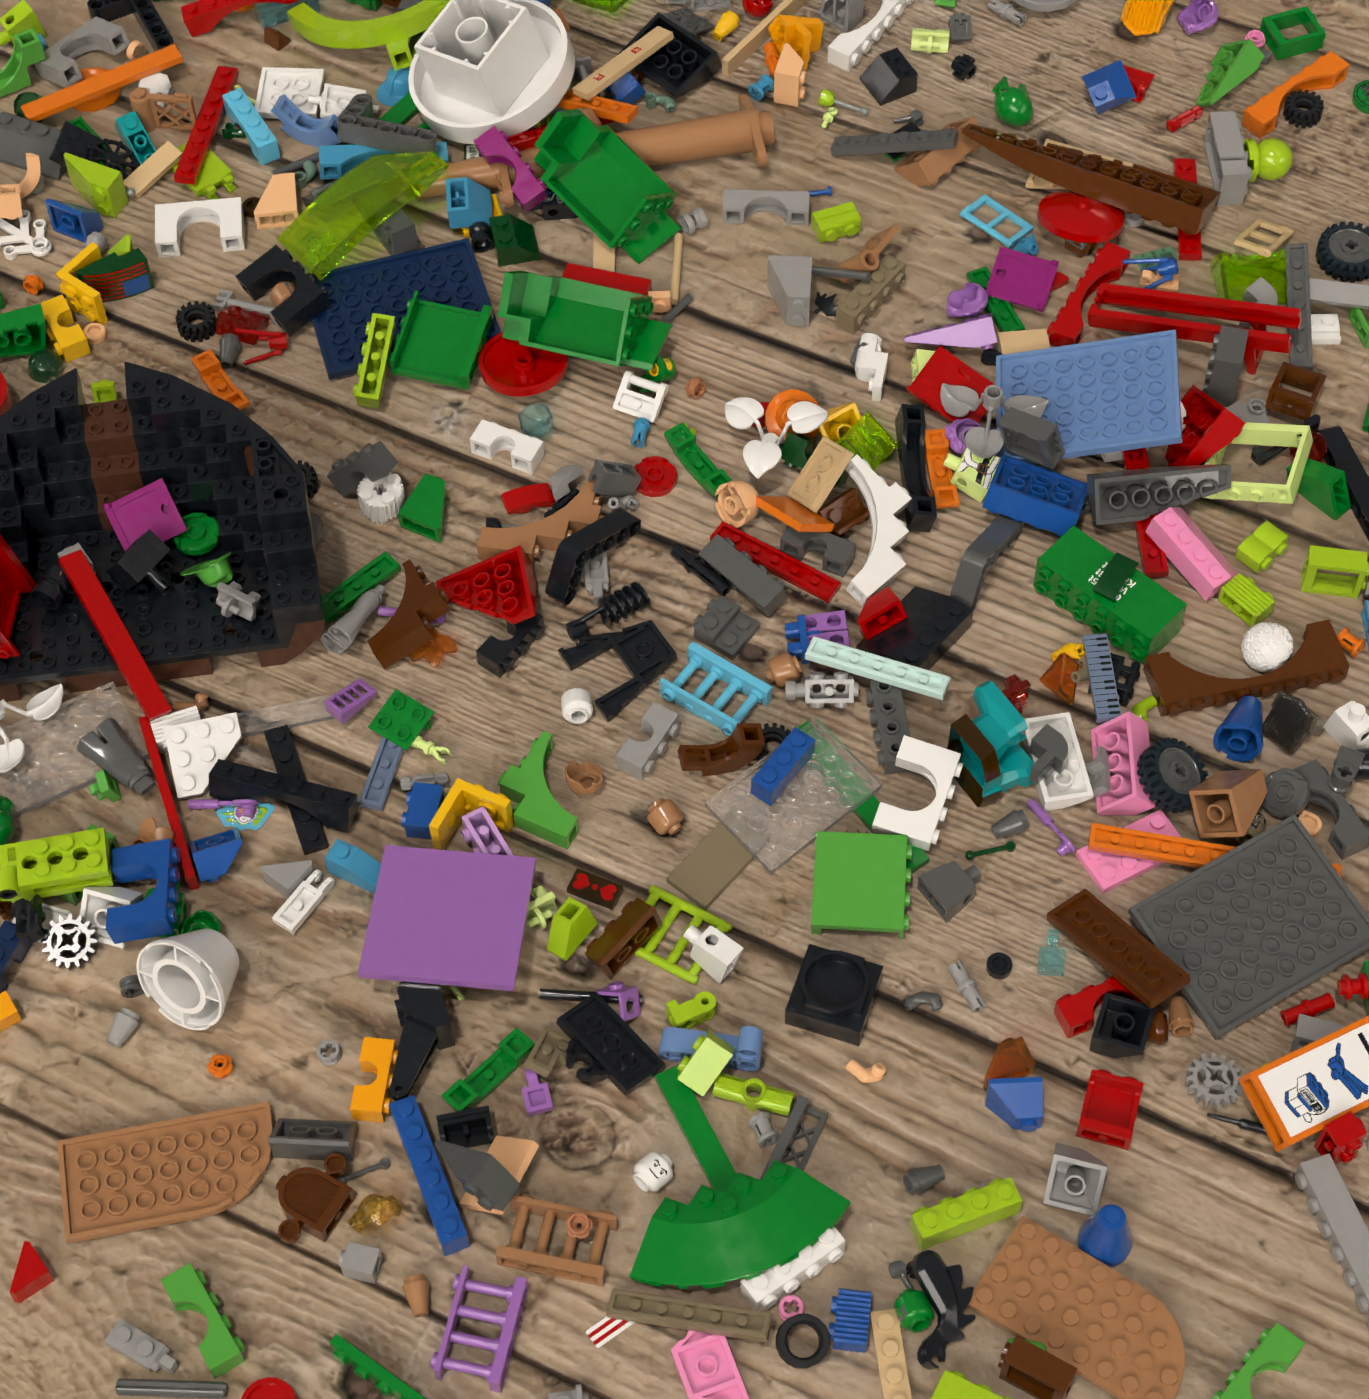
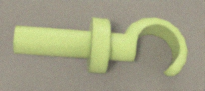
[821,107,838,128]

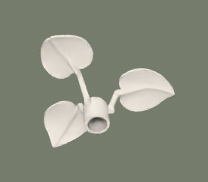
[725,397,828,479]
[0,684,63,773]

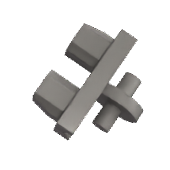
[216,581,261,621]

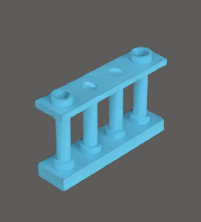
[660,641,772,736]

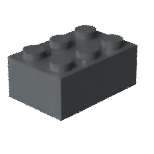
[1202,325,1249,407]

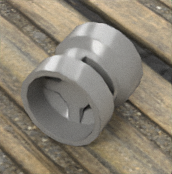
[679,207,708,235]

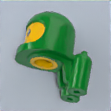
[634,356,676,392]

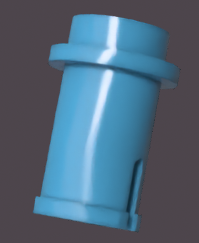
[630,417,651,448]

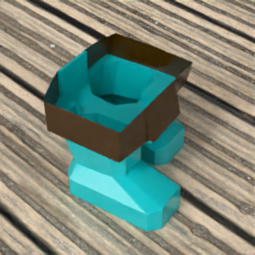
[947,680,1034,807]

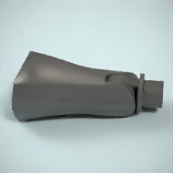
[77,718,156,796]

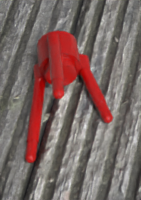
[235,328,288,365]

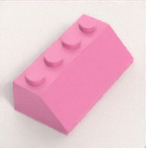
[1145,507,1238,601]
[1091,711,1155,816]

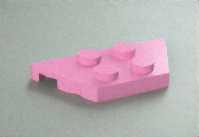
[671,1330,749,1399]

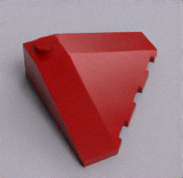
[1165,385,1246,467]
[436,545,536,624]

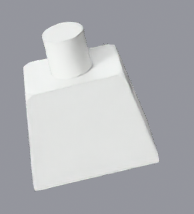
[1323,700,1369,749]
[683,925,744,984]

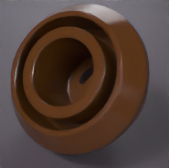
[1147,1010,1169,1046]

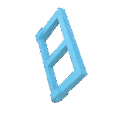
[960,194,1034,249]

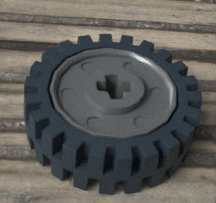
[1316,221,1369,283]
[1137,737,1208,813]

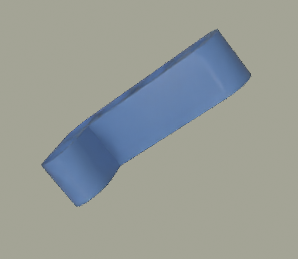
[658,1026,763,1072]

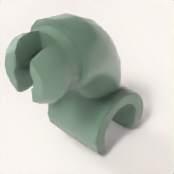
[645,92,675,112]
[295,160,317,189]

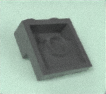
[693,595,760,661]

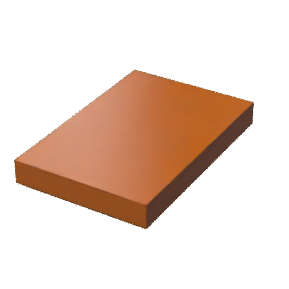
[756,496,834,532]

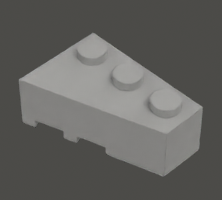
[816,0,864,33]

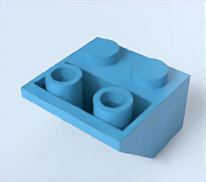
[445,177,492,229]

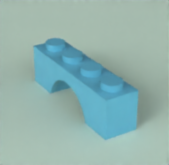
[222,88,280,166]

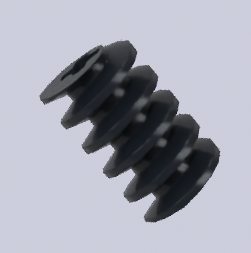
[597,582,651,628]

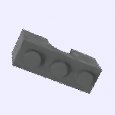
[327,441,398,496]
[780,526,856,578]

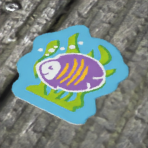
[216,797,275,831]

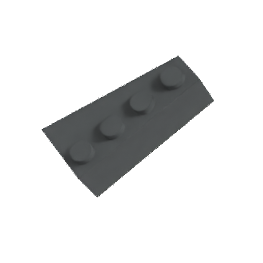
[355,186,420,256]

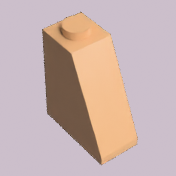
[254,172,300,229]

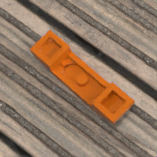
[191,349,250,410]
[924,428,960,509]

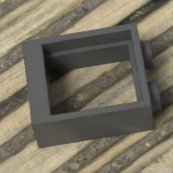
[998,407,1065,469]

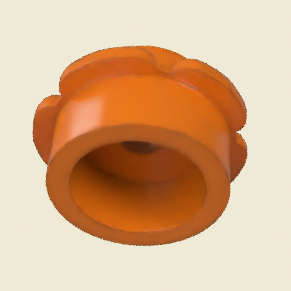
[23,275,44,295]
[207,1054,233,1079]

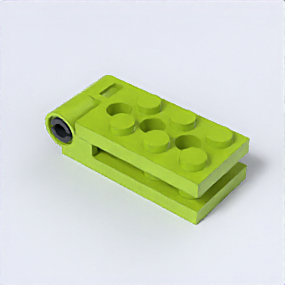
[0,827,114,903]

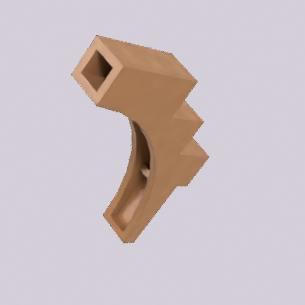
[477,467,604,566]

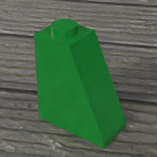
[1286,458,1351,520]
[398,473,447,543]

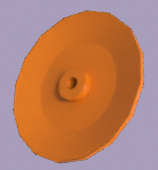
[63,67,122,112]

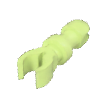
[411,735,452,765]

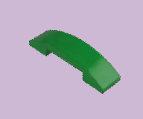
[664,422,732,497]
[441,1027,535,1112]

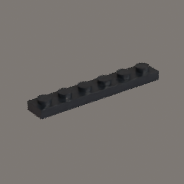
[264,724,328,856]

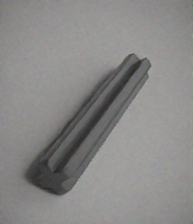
[115,1378,227,1399]

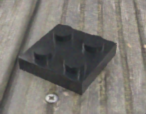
[49,121,103,168]

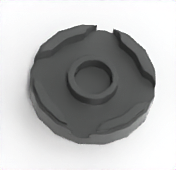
[1263,768,1310,818]

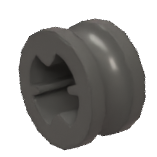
[119,975,144,998]

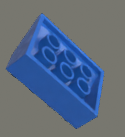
[982,454,1087,537]

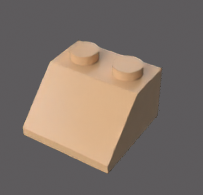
[774,43,807,107]

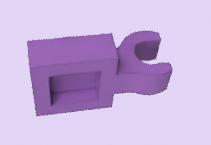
[521,1069,553,1116]

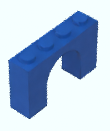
[106,838,181,944]

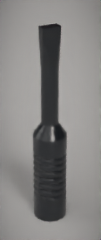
[1207,1113,1268,1135]

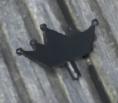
[814,292,838,316]

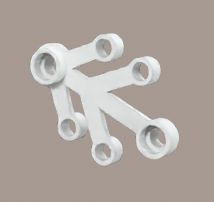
[0,210,52,260]

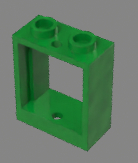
[1260,6,1326,60]

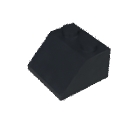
[860,48,918,106]
[1089,992,1157,1058]

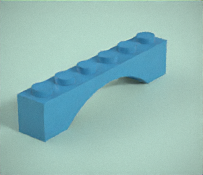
[318,142,448,180]

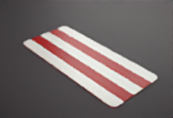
[586,1316,635,1348]

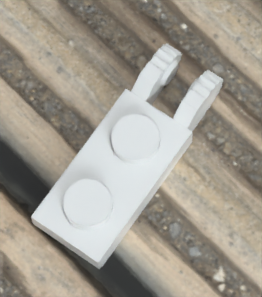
[272,869,335,934]

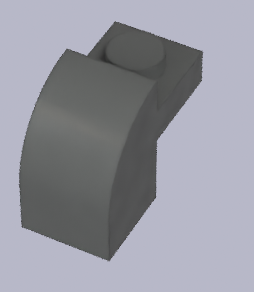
[1029,724,1068,784]

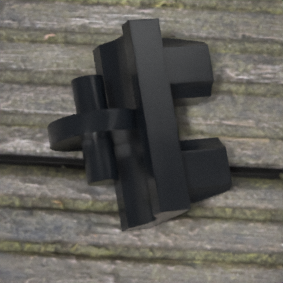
[11,894,46,943]

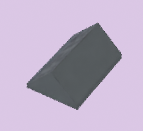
[269,1118,358,1162]

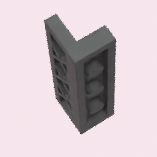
[760,1095,828,1180]

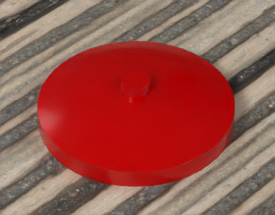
[1037,190,1125,243]
[478,332,568,397]

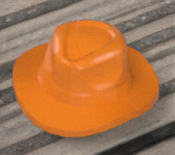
[765,389,820,444]

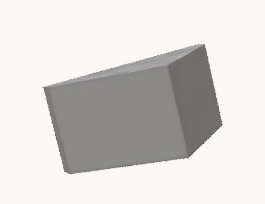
[261,860,314,899]

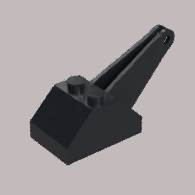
[389,981,455,1102]

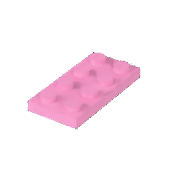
[1076,809,1182,894]

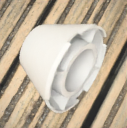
[136,929,240,1030]

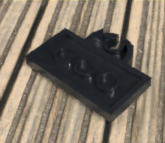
[556,992,665,1097]

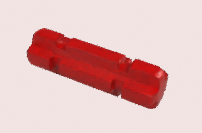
[1166,105,1203,132]

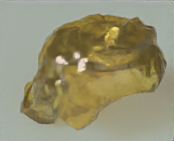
[349,1193,402,1232]

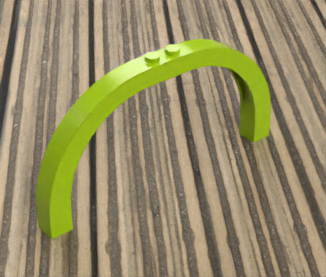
[287,0,450,49]

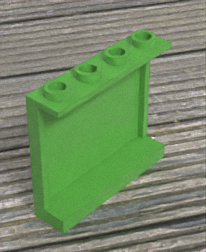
[811,831,912,939]

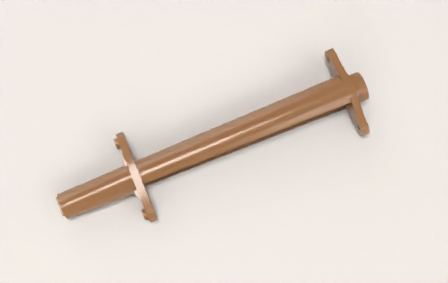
[411,94,775,208]

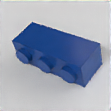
[751,727,815,807]

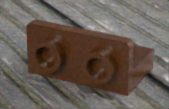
[817,488,870,537]

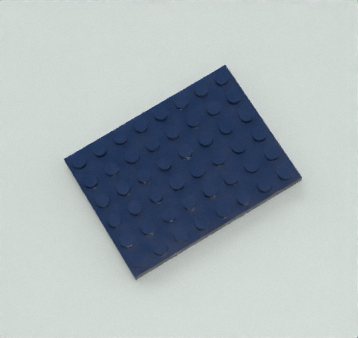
[312,238,501,380]

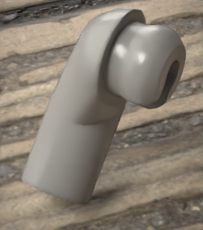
[608,495,639,511]

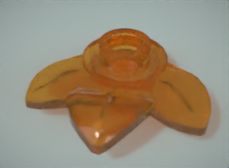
[409,628,457,667]

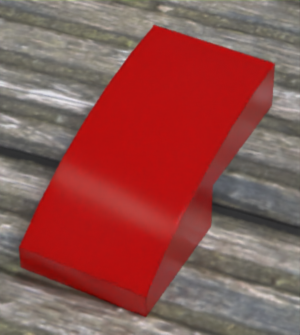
[501,483,555,514]

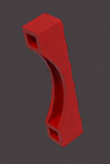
[181,0,299,38]
[1047,241,1131,347]

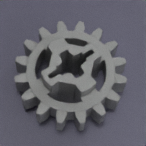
[1185,1052,1243,1110]

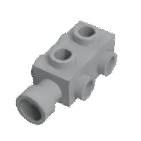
[785,672,859,708]

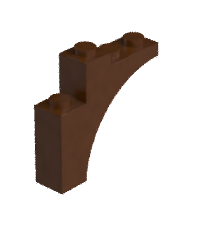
[367,559,450,669]

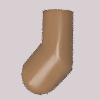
[173,693,209,712]

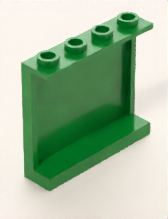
[388,291,493,390]

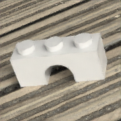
[470,419,544,475]

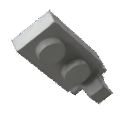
[584,552,609,605]
[104,1318,179,1375]

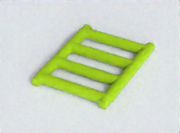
[634,885,732,985]

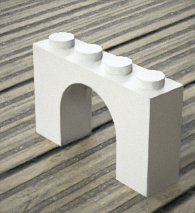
[155,197,245,258]
[872,735,963,851]

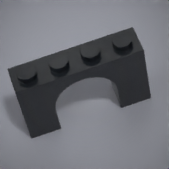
[235,245,331,337]

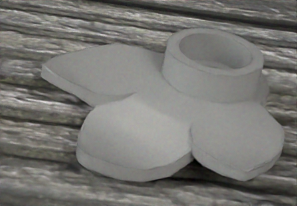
[1227,398,1270,424]

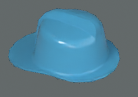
[376,67,410,106]

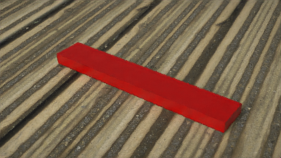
[710,521,841,603]

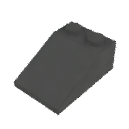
[435,1140,520,1211]

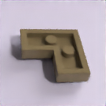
[524,1025,585,1078]

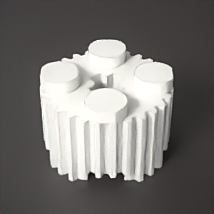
[357,472,406,524]

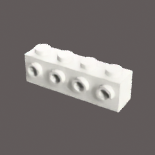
[740,1227,845,1311]

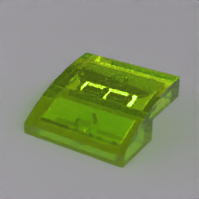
[836,411,897,470]

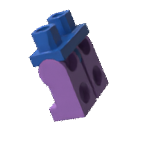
[785,610,850,664]

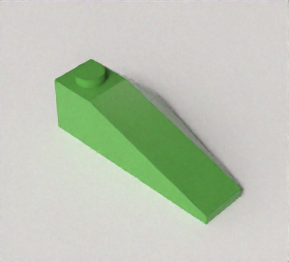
[1195,39,1265,107]

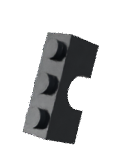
[476,613,545,678]

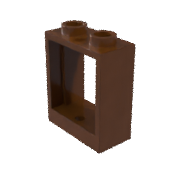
[1265,362,1327,420]
[998,1335,1078,1399]

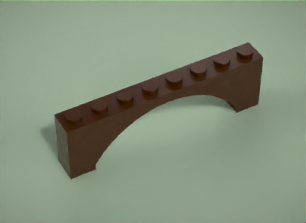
[1143,620,1350,717]

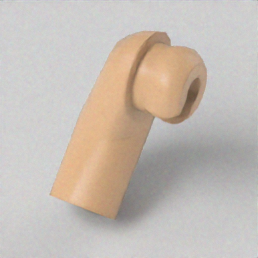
[845,1059,886,1083]

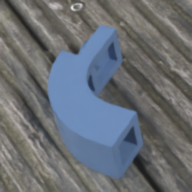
[271,94,341,147]

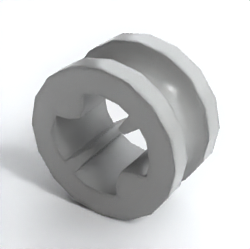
[316,1039,342,1066]

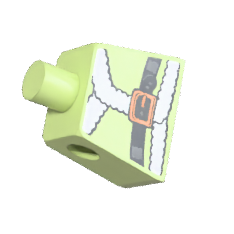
[943,448,1001,503]

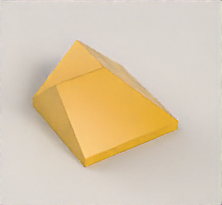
[818,402,871,453]

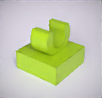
[91,379,118,403]

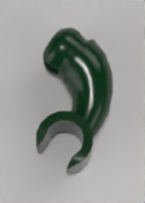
[222,122,247,140]

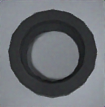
[776,1314,830,1368]

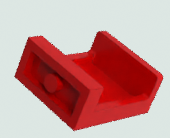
[1076,1069,1144,1150]

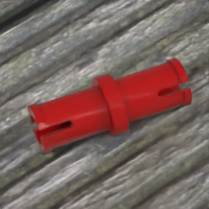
[1280,992,1335,1027]

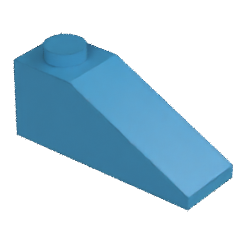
[325,838,381,894]

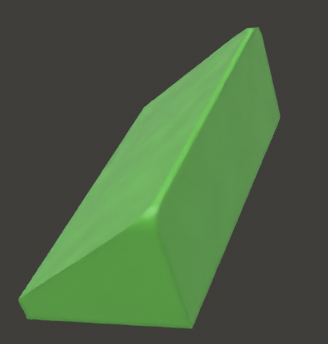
[1348,307,1369,349]

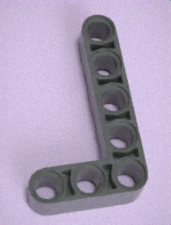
[337,94,437,158]
[950,514,1024,610]

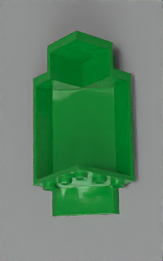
[533,109,683,264]
[498,271,673,371]

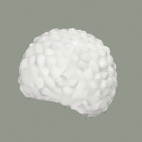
[1241,622,1293,673]

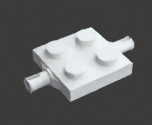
[307,83,379,119]

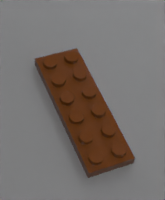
[1047,889,1190,1009]

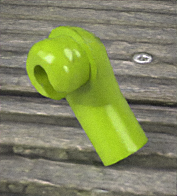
[1132,695,1157,722]

